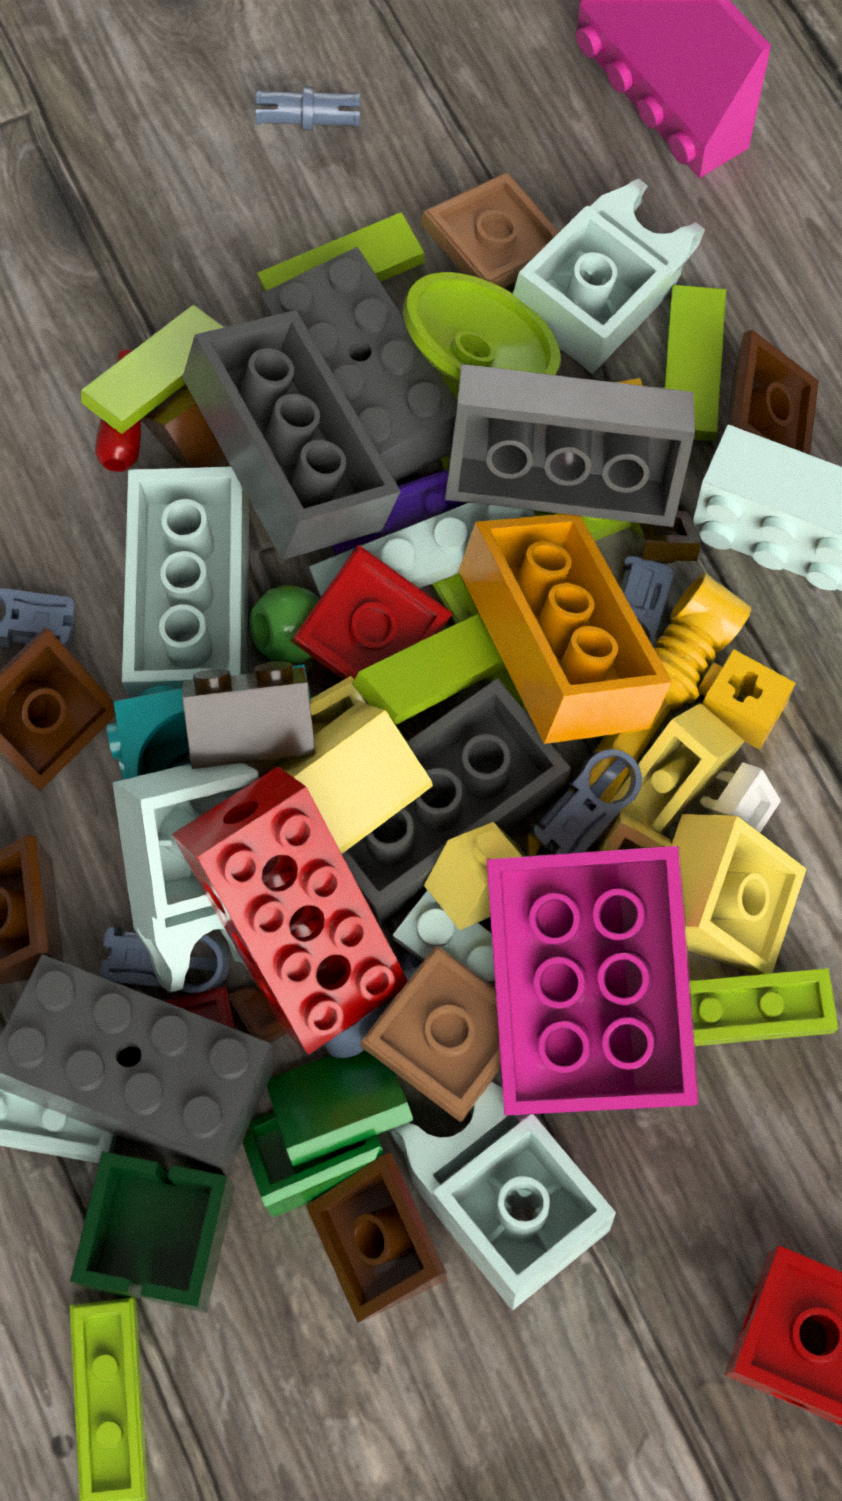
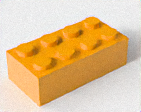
[459,514,672,744]

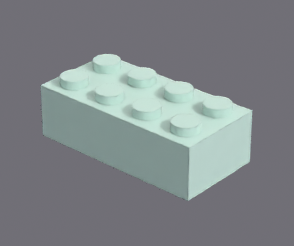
[693,425,842,591]
[122,467,249,698]

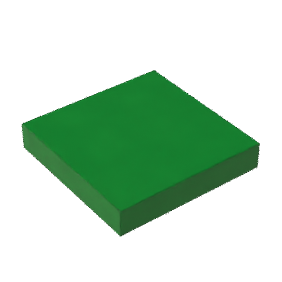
[266,1050,413,1166]

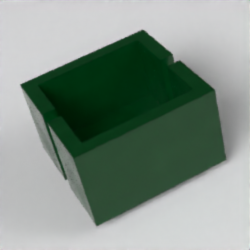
[70,1151,235,1313]

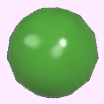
[250,585,320,664]

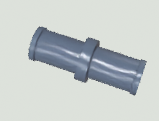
[255,87,360,130]

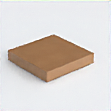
[421,172,559,288]
[360,945,501,1122]

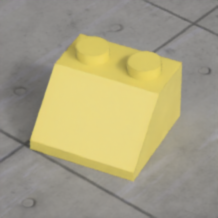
[672,814,806,975]

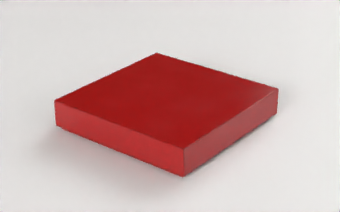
[290,545,452,680]

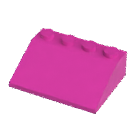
[576,0,771,179]
[487,846,699,1115]

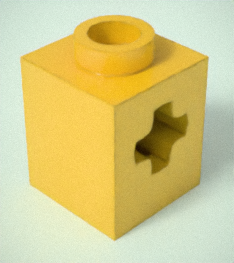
[698,649,796,750]

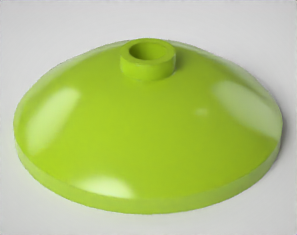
[403,272,561,384]

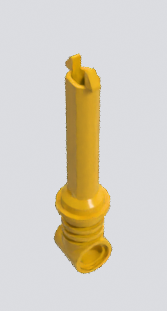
[525,573,751,856]

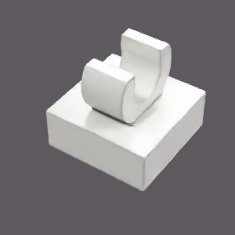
[700,762,781,833]

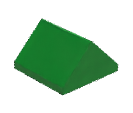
[242,1112,384,1218]

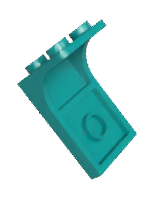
[107,664,311,782]

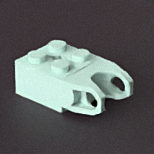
[513,179,705,374]
[113,763,259,993]
[388,1082,616,1311]

